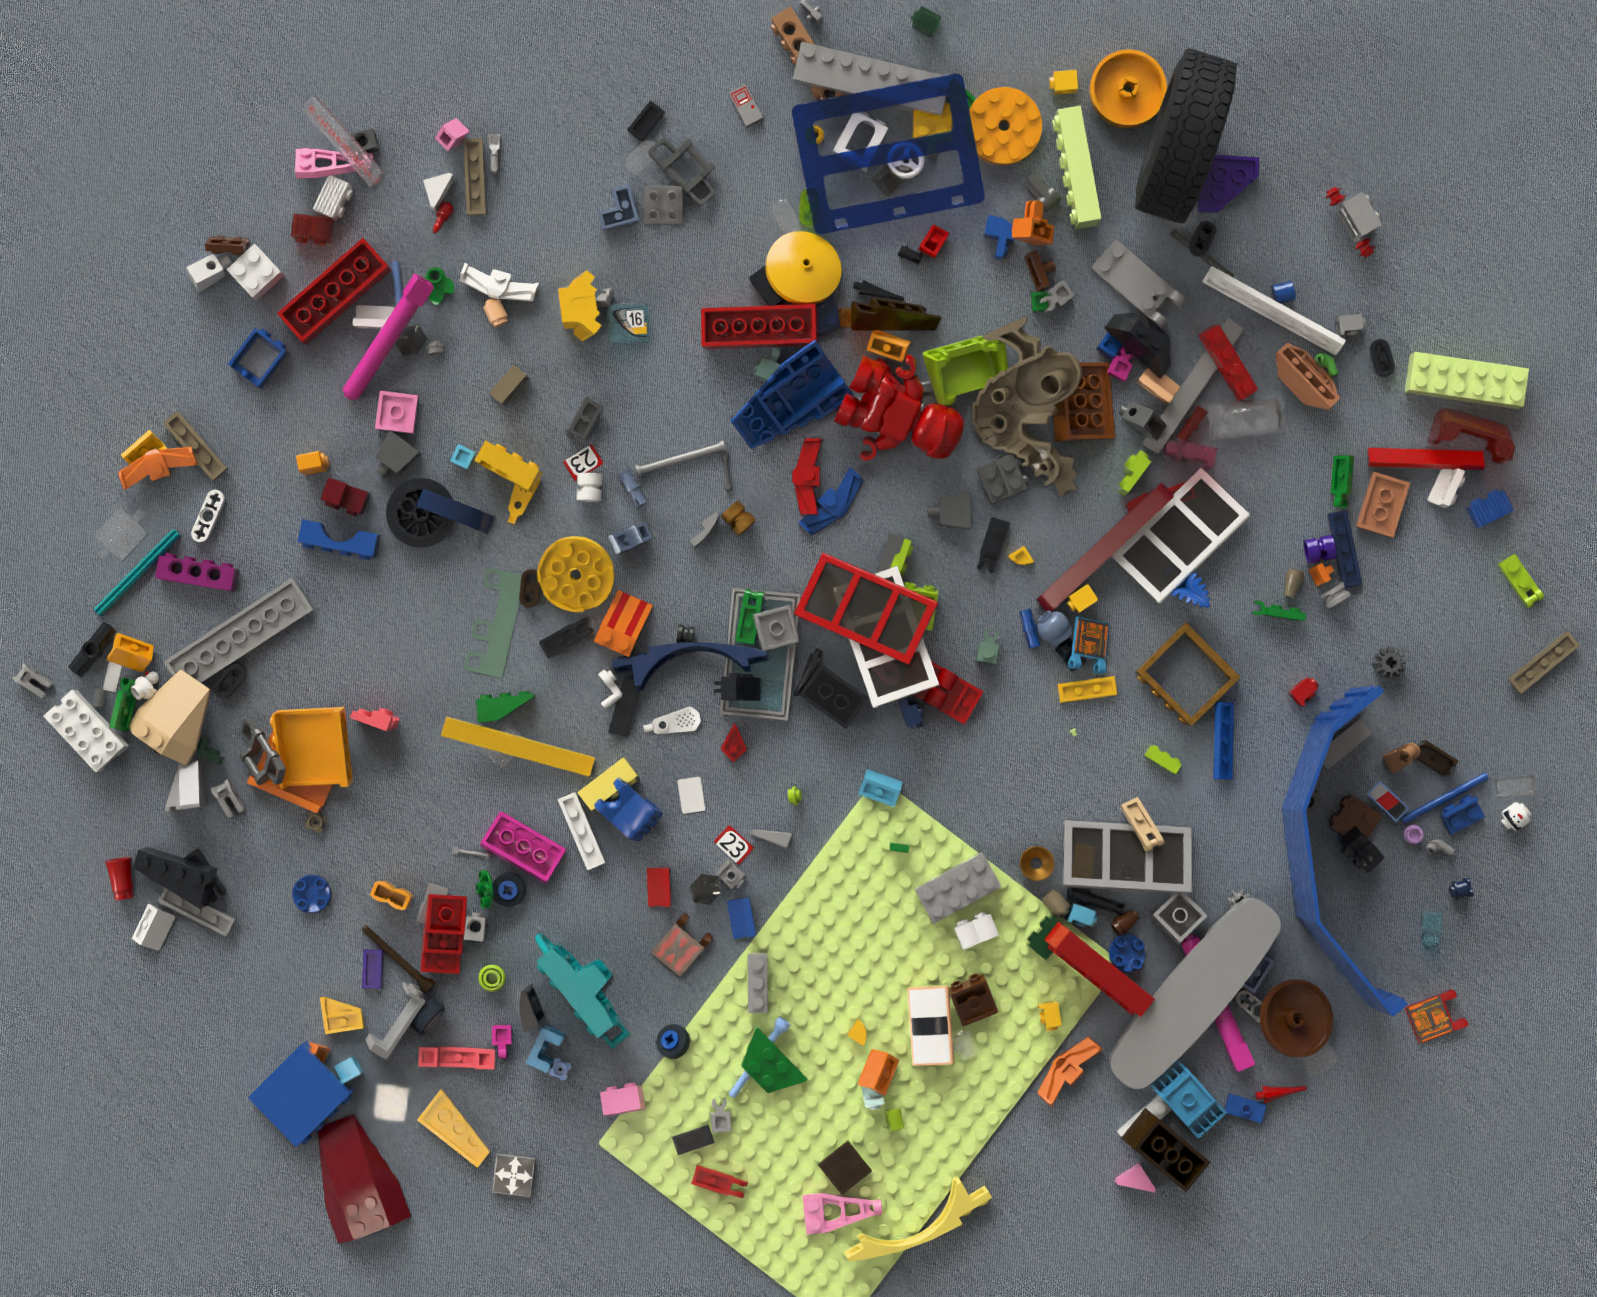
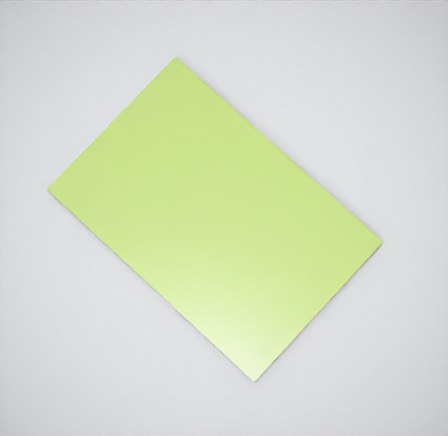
[599,793,1113,1297]

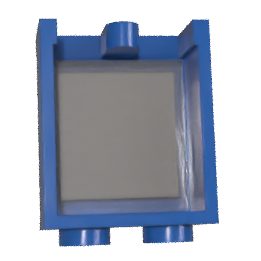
[228,328,289,389]

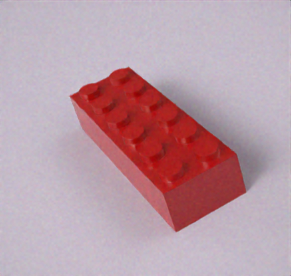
[277,238,392,345]
[701,304,819,350]
[1044,922,1155,1017]

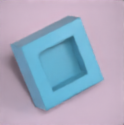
[450,444,476,470]

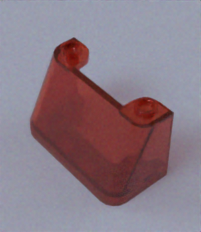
[1427,408,1515,465]

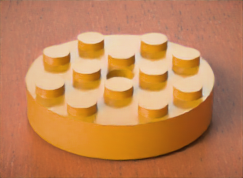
[1089,49,1167,129]
[965,87,1042,166]

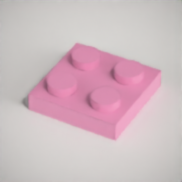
[375,391,419,434]

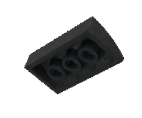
[519,984,546,1033]

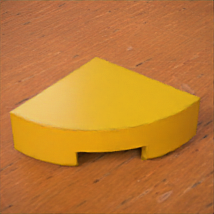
[1008,546,1034,565]
[847,1019,867,1046]

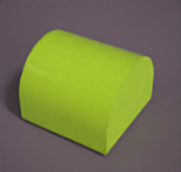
[884,1108,904,1131]

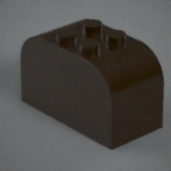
[1121,1108,1211,1192]

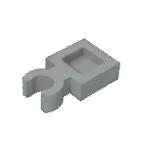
[1040,280,1075,312]
[710,1098,732,1133]

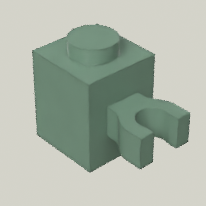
[753,348,781,381]
[976,629,999,665]

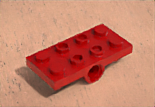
[898,653,984,725]

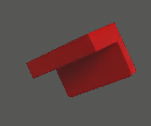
[647,867,671,907]

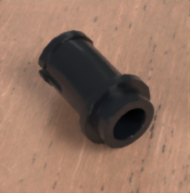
[897,245,923,265]

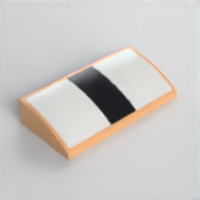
[907,986,954,1066]

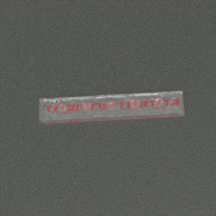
[301,95,385,188]

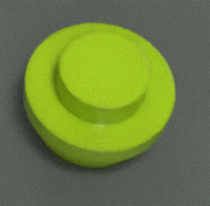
[788,786,802,805]

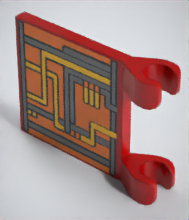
[1405,989,1468,1044]

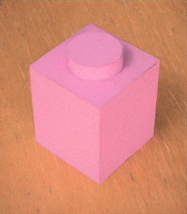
[435,118,469,151]

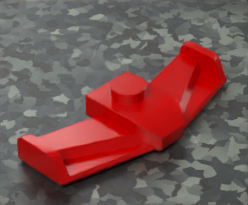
[792,438,823,515]

